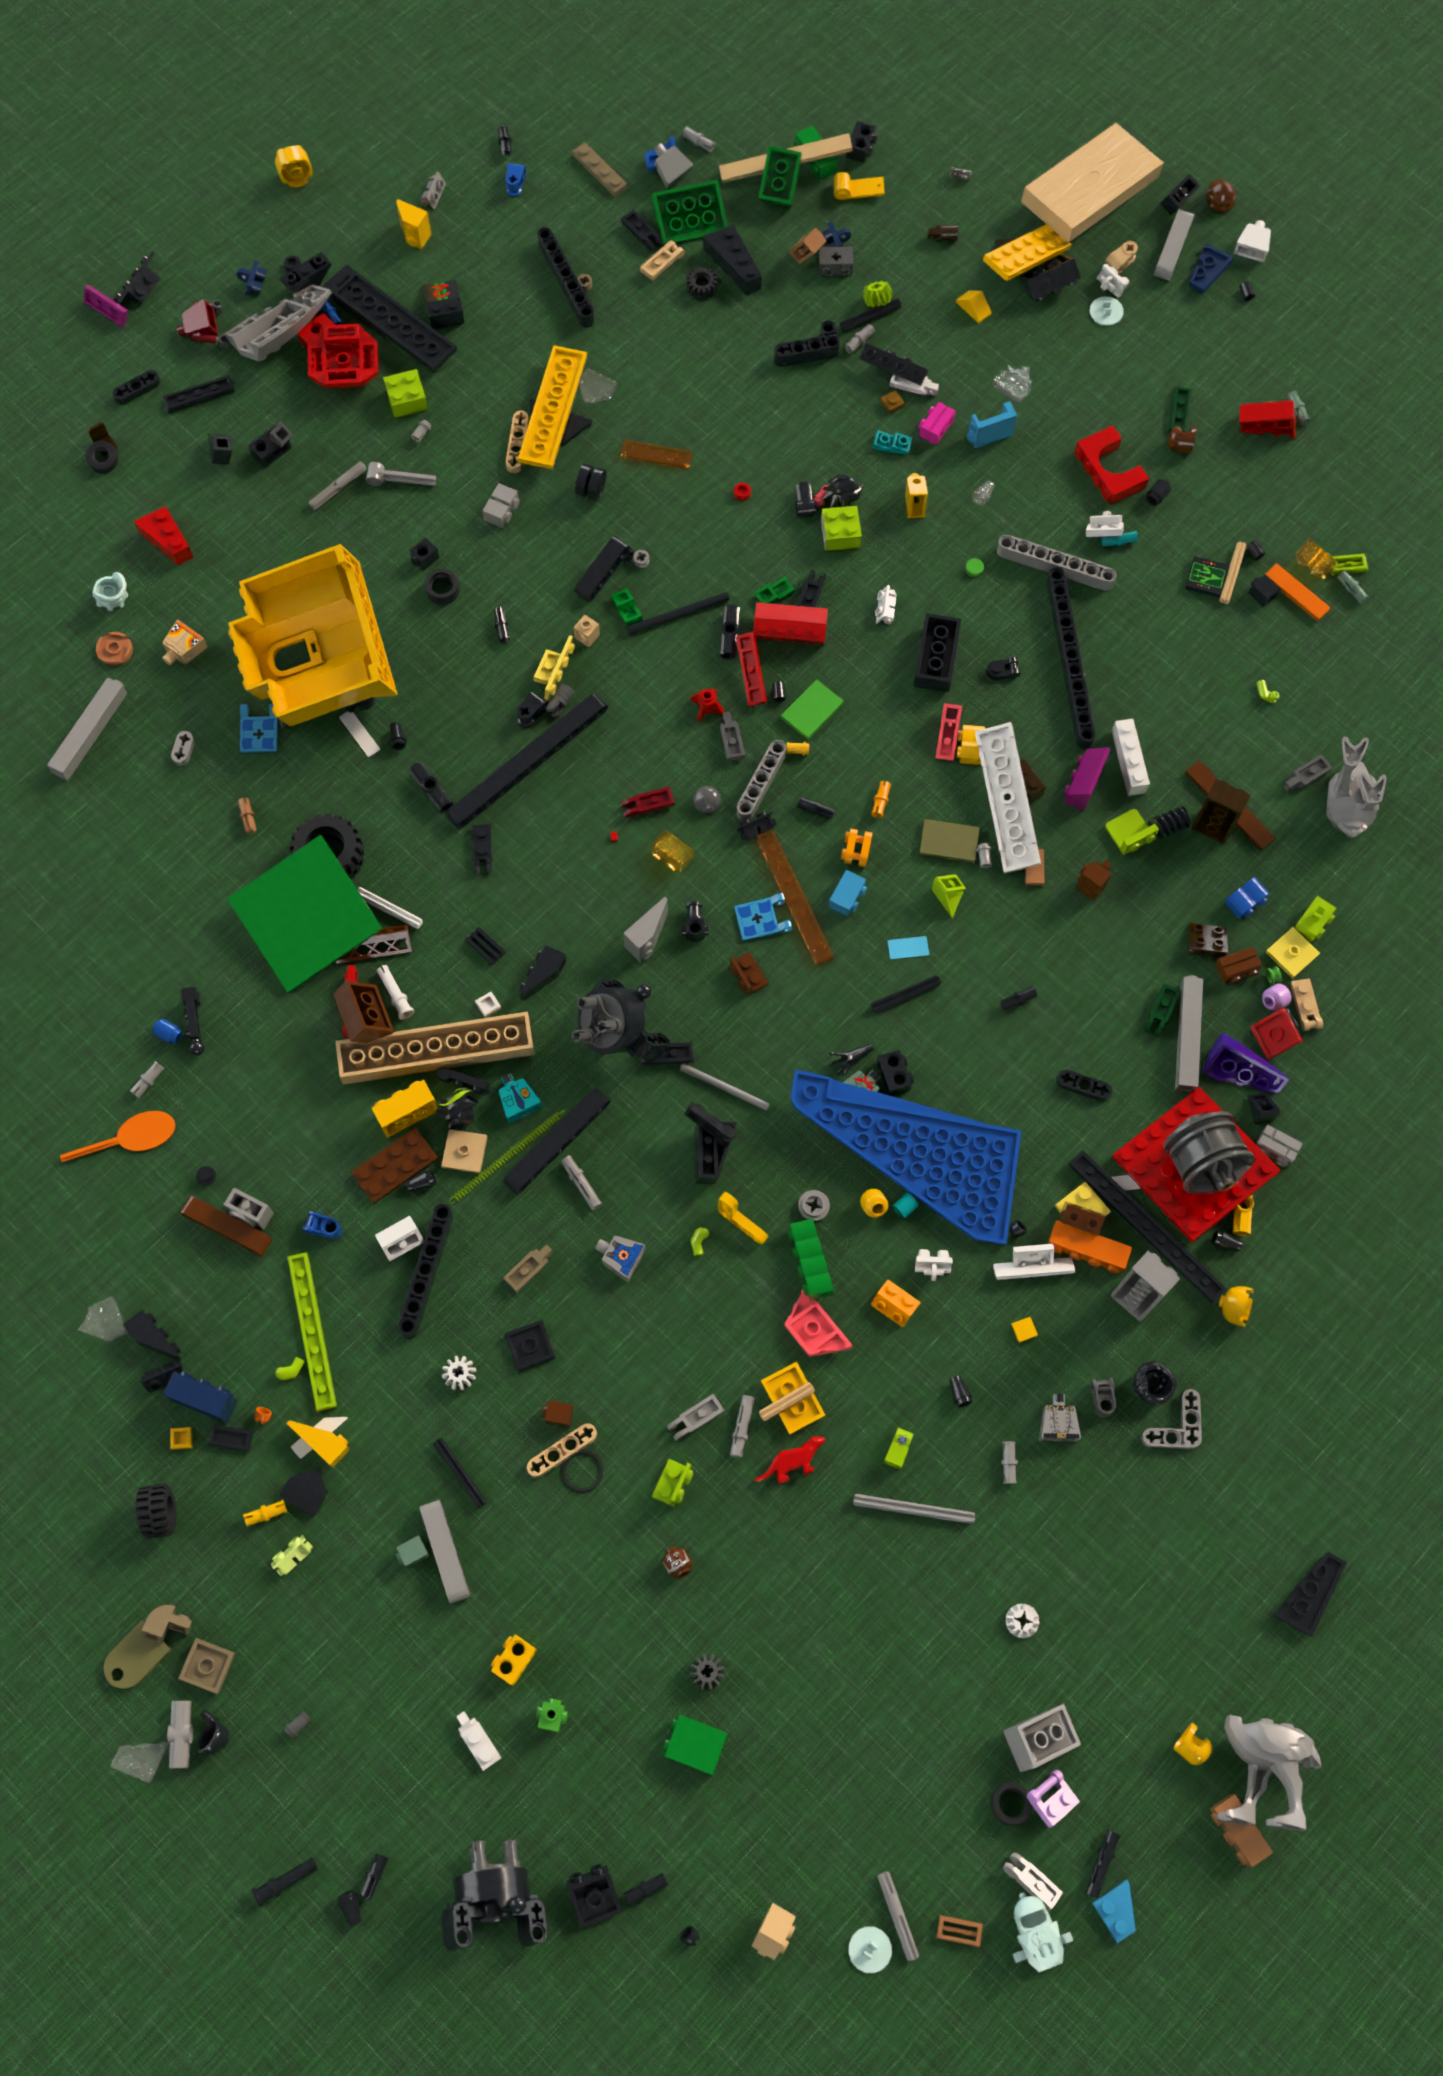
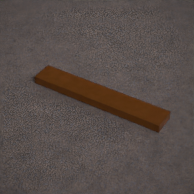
[1185,760,1275,851]

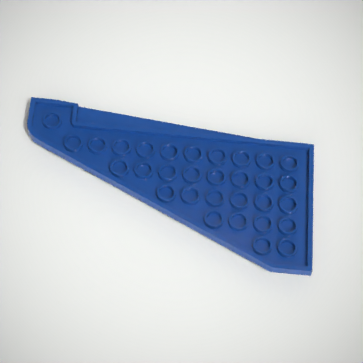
[790,1070,1022,1246]

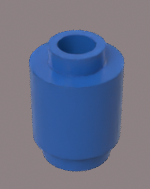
[152,1019,183,1044]

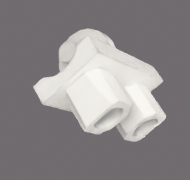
[1096,264,1129,298]
[915,1249,953,1281]

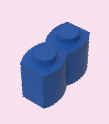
[1224,877,1270,919]

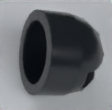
[1010,1220,1027,1237]
[680,1926,700,1946]

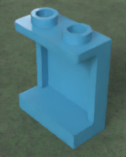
[967,401,1017,448]

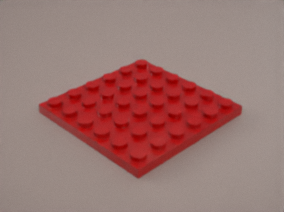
[1112,1087,1281,1243]

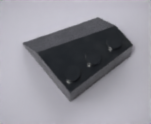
[1019,253,1081,301]

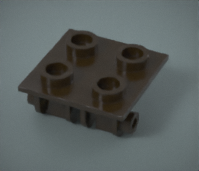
[1187,923,1228,958]

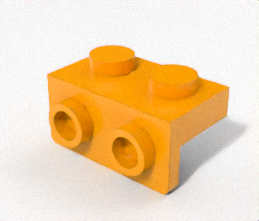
[871,1280,921,1327]

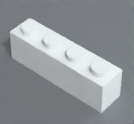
[1111,719,1150,796]

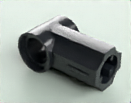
[795,481,815,517]

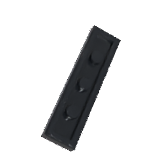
[162,375,235,413]

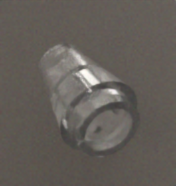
[972,480,995,506]

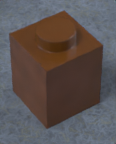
[542,1400,574,1428]

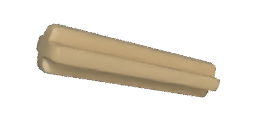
[759,1382,815,1421]

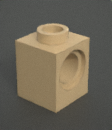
[574,615,600,647]

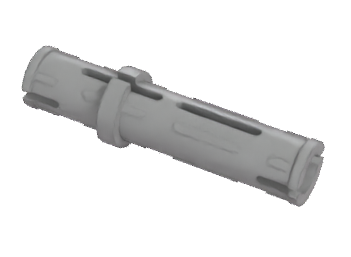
[561,1155,603,1210]
[730,1395,755,1458]

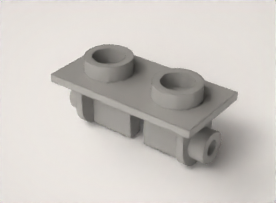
[420,171,446,210]

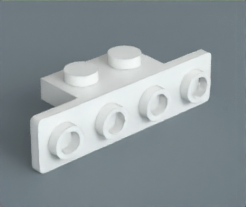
[993,1244,1075,1280]

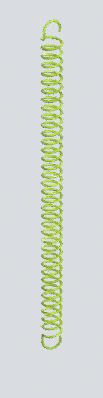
[449,1110,565,1204]

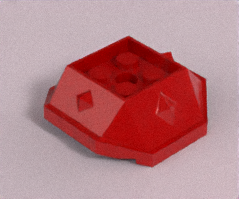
[308,324,379,389]

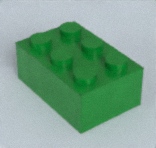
[759,146,802,208]

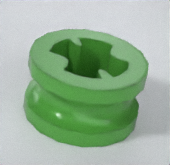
[1266,966,1282,985]

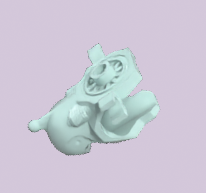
[1012,1892,1073,1972]

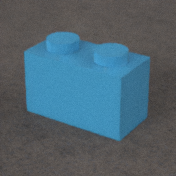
[828,870,867,917]

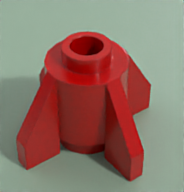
[691,689,724,722]

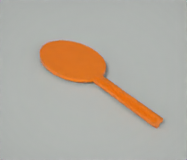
[60,1111,175,1163]

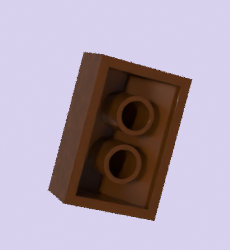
[333,981,394,1043]

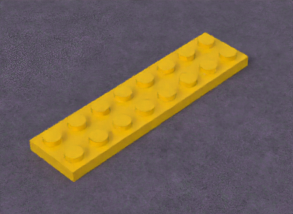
[518,345,587,470]

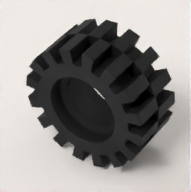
[687,266,717,300]

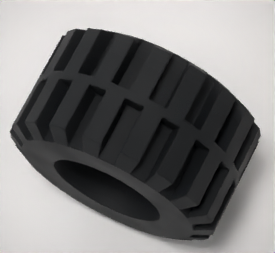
[136,1483,176,1539]

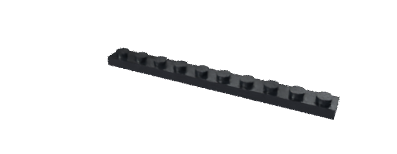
[1068,1150,1227,1304]

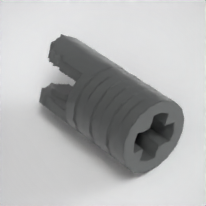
[545,684,574,719]

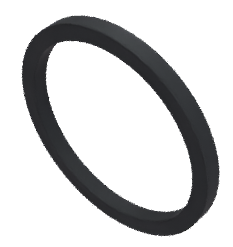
[562,1450,604,1492]

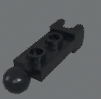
[181,987,205,1056]

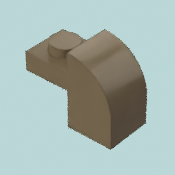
[142,1605,192,1644]

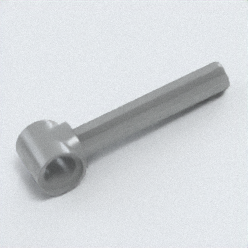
[366,462,436,486]

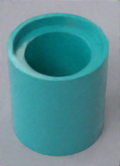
[892,1193,919,1219]

